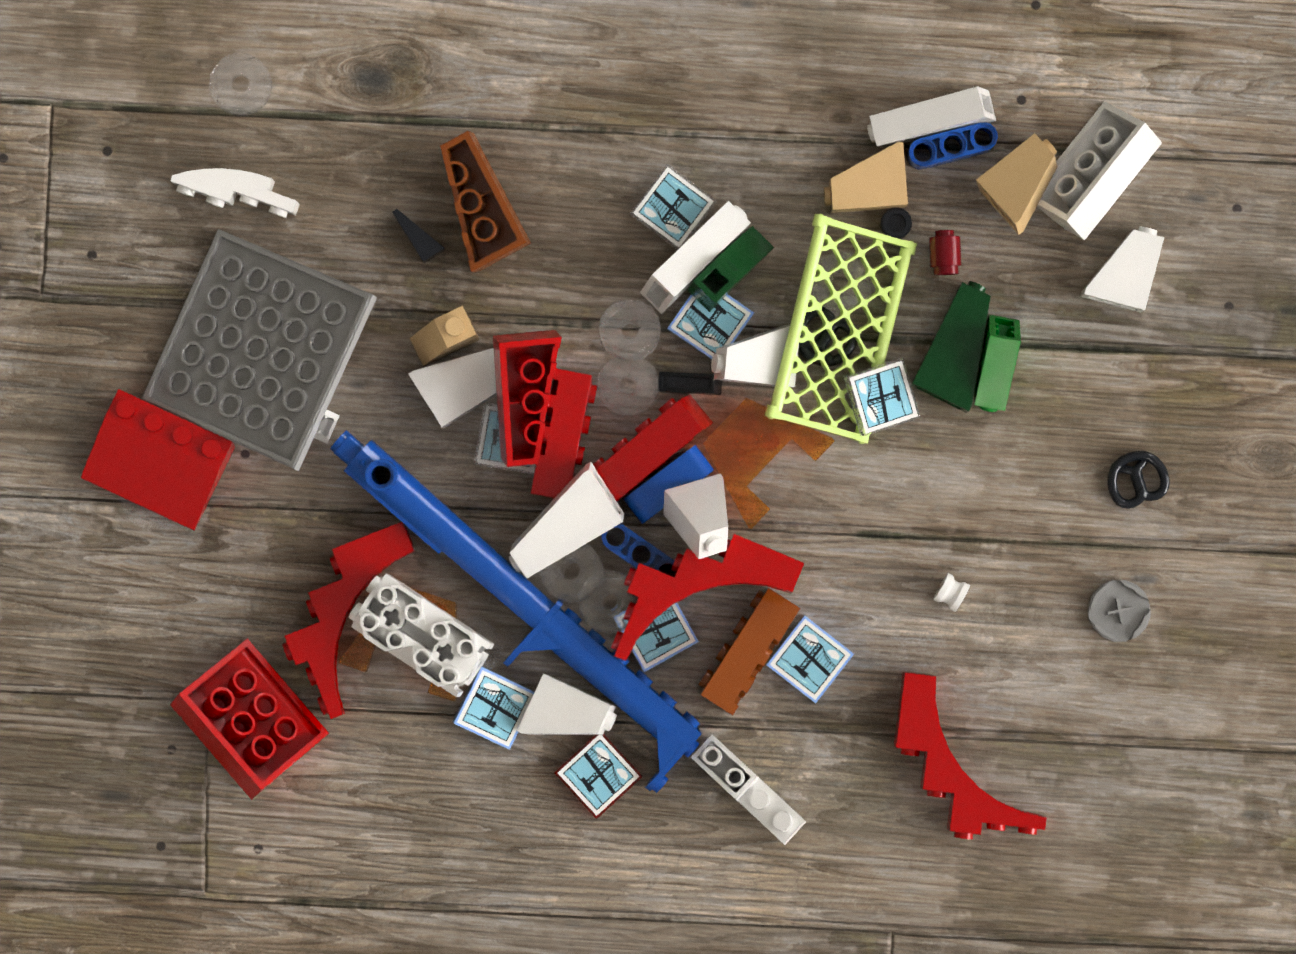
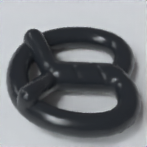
[798,307,857,367]
[1107,451,1170,509]

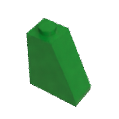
[974,314,1021,412]

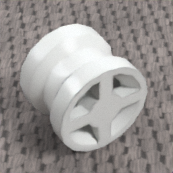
[933,573,970,612]

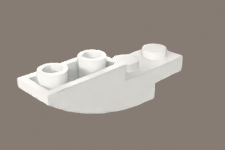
[170,168,300,218]
[691,735,806,845]

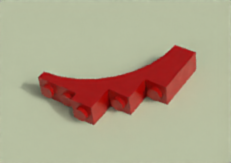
[282,522,416,719]
[611,534,804,661]
[894,672,1047,840]

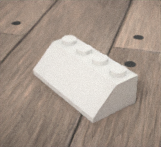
[1037,101,1162,240]

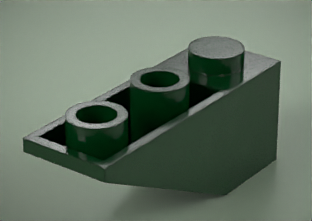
[688,226,774,312]

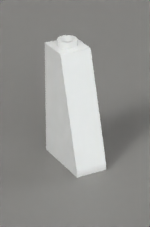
[867,86,996,148]
[640,201,751,314]
[409,348,497,429]
[509,462,624,579]

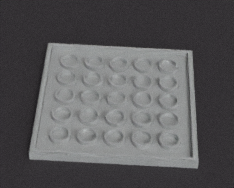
[141,229,377,471]

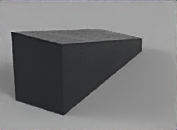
[392,209,445,263]
[658,372,722,395]

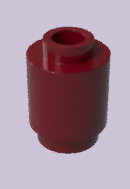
[929,230,961,276]

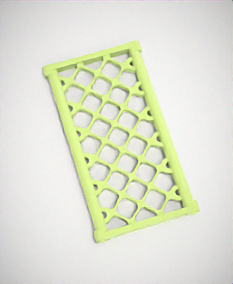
[765,214,917,444]

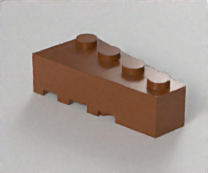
[440,131,531,273]
[698,588,801,715]

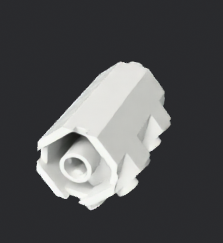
[349,574,494,697]

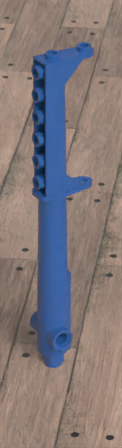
[330,430,702,793]

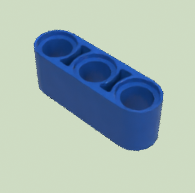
[907,122,998,170]
[623,445,714,524]
[602,524,677,573]

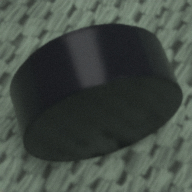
[880,208,912,239]

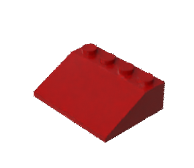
[81,389,235,531]
[170,638,329,800]

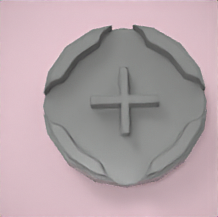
[1088,580,1151,642]

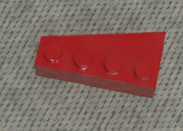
[493,330,562,467]
[531,368,597,499]
[593,394,713,502]

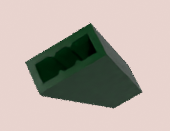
[911,281,991,413]

